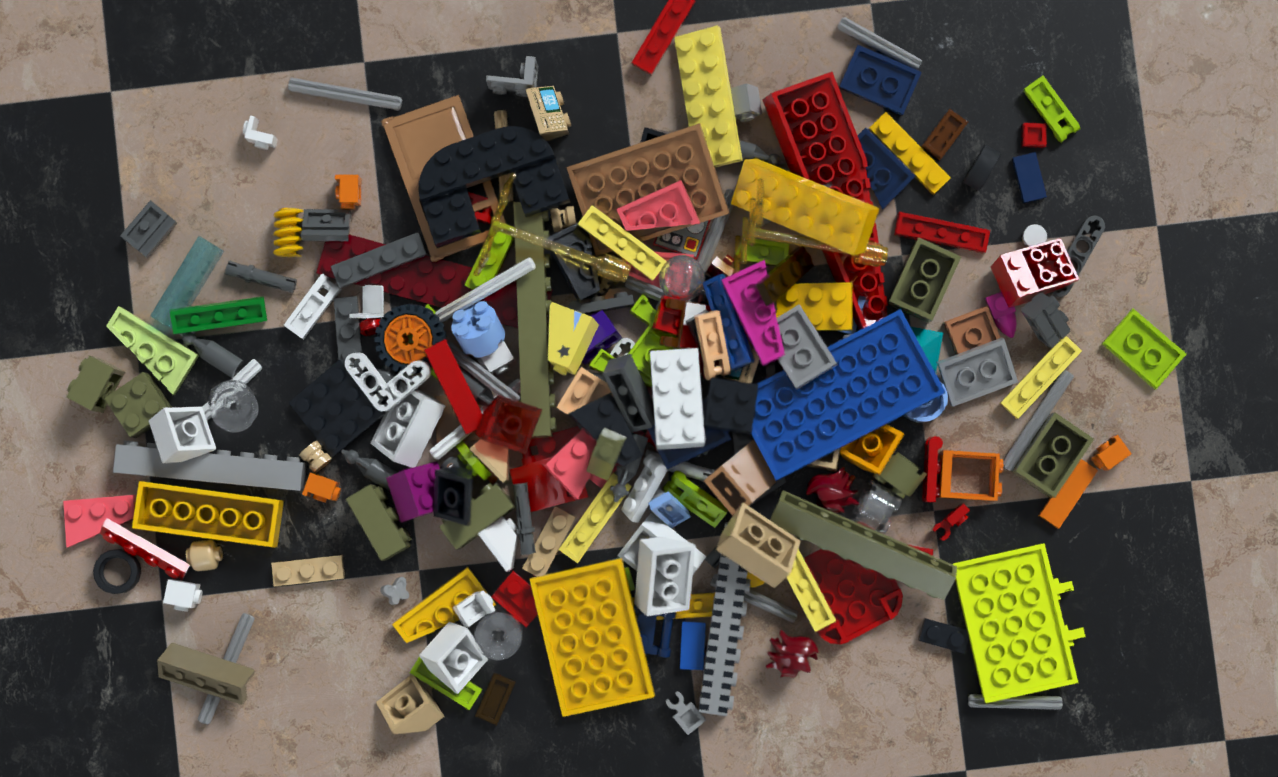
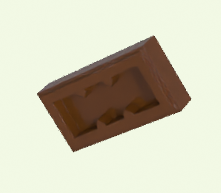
[922,109,968,160]

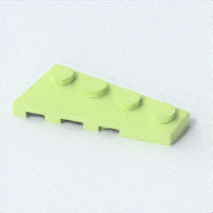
[106,306,199,395]

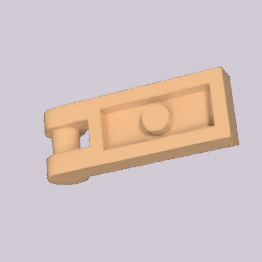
[694,310,731,380]

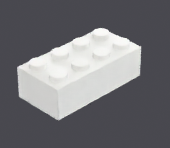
[650,348,705,450]

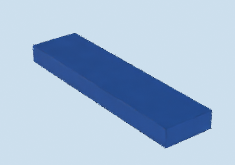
[702,274,755,371]

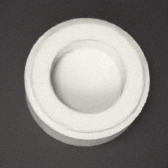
[1022,224,1047,247]

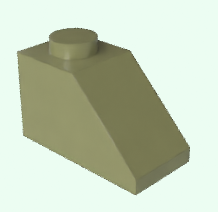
[586,428,627,481]

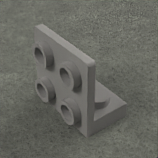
[486,56,538,97]

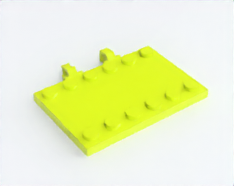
[953,543,1085,703]

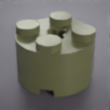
[873,452,927,499]

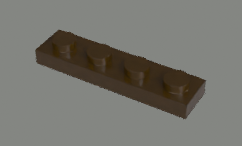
[755,245,814,306]

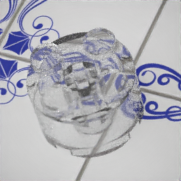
[208,380,259,433]
[850,480,902,534]
[474,612,523,660]

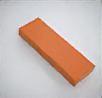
[1038,459,1098,529]

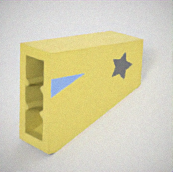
[548,302,599,375]

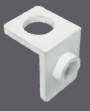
[349,285,384,318]

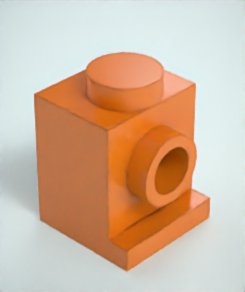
[335,174,362,210]
[1091,435,1132,471]
[302,473,341,503]

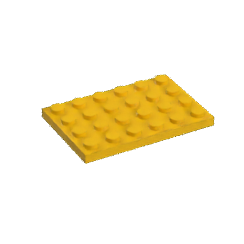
[530,558,655,717]

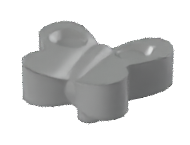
[380,577,409,605]

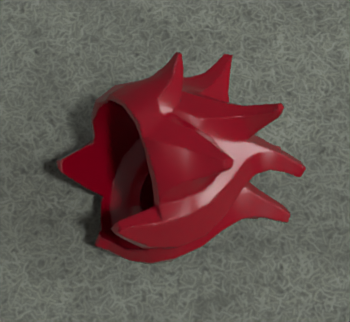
[806,467,859,514]
[765,630,819,678]

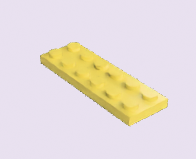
[674,25,743,168]

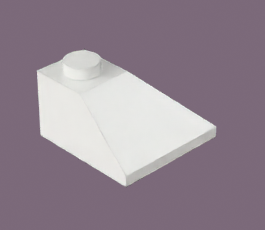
[478,517,518,572]

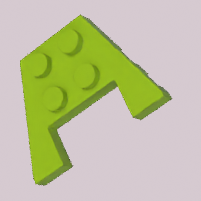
[589,294,683,387]

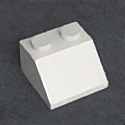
[149,407,216,463]
[419,621,488,694]

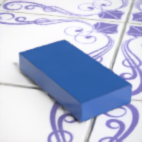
[680,621,706,670]

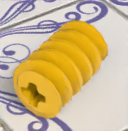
[273,208,303,257]

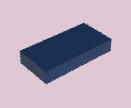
[1012,152,1047,203]

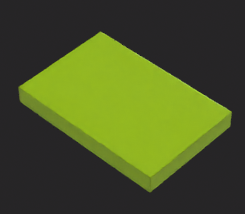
[1102,308,1186,390]

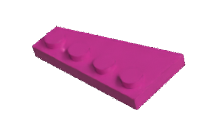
[721,260,785,366]

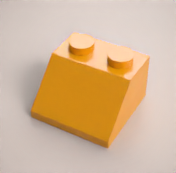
[839,424,904,475]

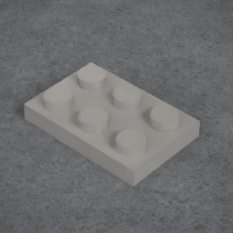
[777,304,837,390]
[936,338,1018,407]

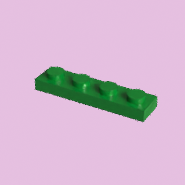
[170,296,267,334]

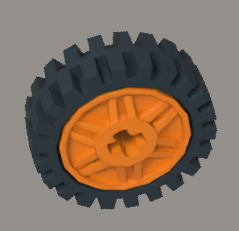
[375,304,447,374]

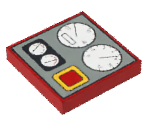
[653,220,711,260]

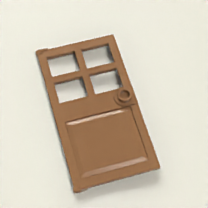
[381,95,507,262]

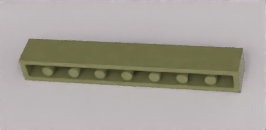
[770,491,957,600]

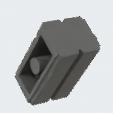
[1021,292,1071,348]

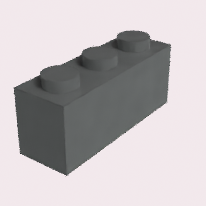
[603,354,654,433]

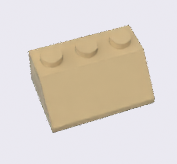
[716,503,800,588]

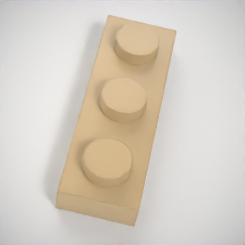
[522,506,576,576]
[271,555,345,586]

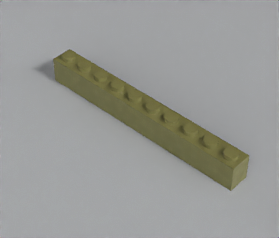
[514,202,557,438]

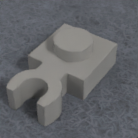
[666,691,706,735]

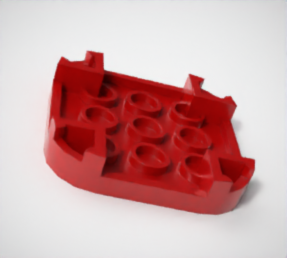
[803,549,903,645]

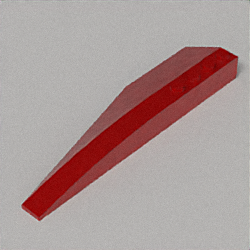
[762,72,888,331]

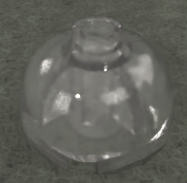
[659,255,705,301]

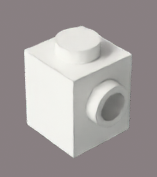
[477,339,516,375]
[163,579,202,612]

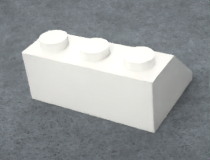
[370,381,445,468]
[617,513,707,574]
[634,537,696,616]

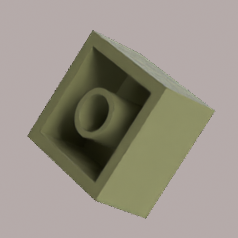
[67,355,125,413]
[104,372,172,438]

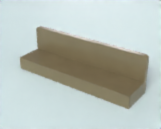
[157,643,255,705]

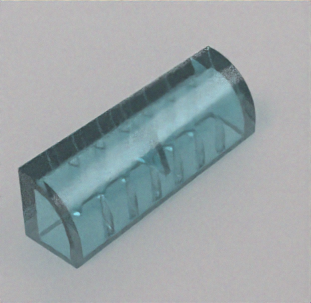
[150,236,224,328]

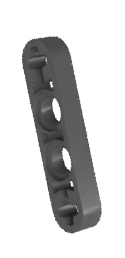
[1050,216,1105,298]

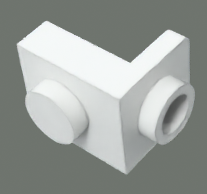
[243,116,278,150]
[453,591,495,627]

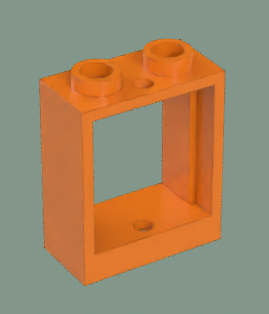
[939,450,1003,501]

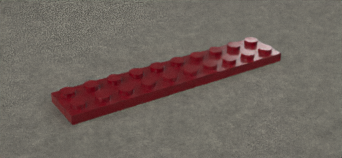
[316,234,553,329]

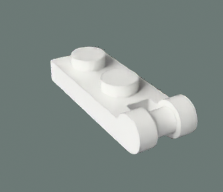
[284,274,342,340]
[621,454,667,523]

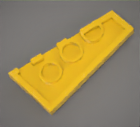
[392,567,496,643]

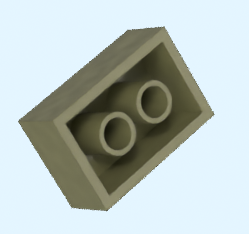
[888,237,961,323]
[1011,412,1094,498]
[439,483,515,550]
[346,484,412,561]

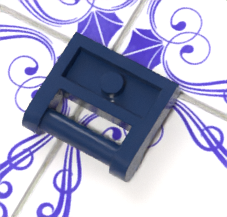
[634,604,676,657]

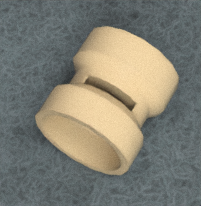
[550,206,576,232]
[299,441,332,473]

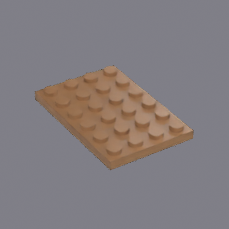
[566,123,729,256]

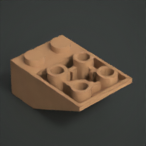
[704,440,777,516]

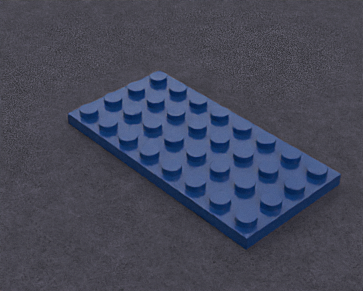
[752,309,946,481]

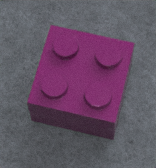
[386,461,440,522]

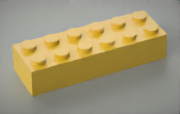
[731,158,879,255]
[132,481,284,547]

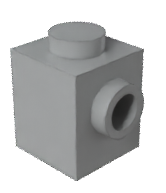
[731,83,762,122]

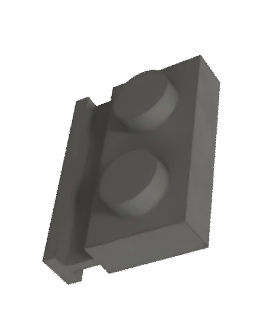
[120,200,178,258]
[301,209,352,241]

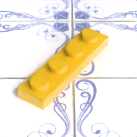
[869,112,951,195]

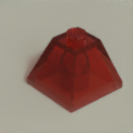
[475,395,542,454]

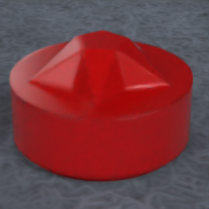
[359,318,380,336]

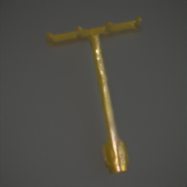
[474,173,631,283]
[734,179,888,274]

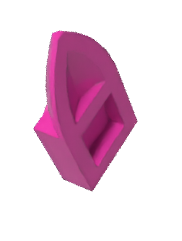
[985,292,1016,338]

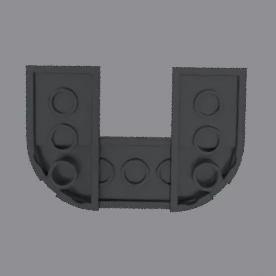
[418,126,570,248]

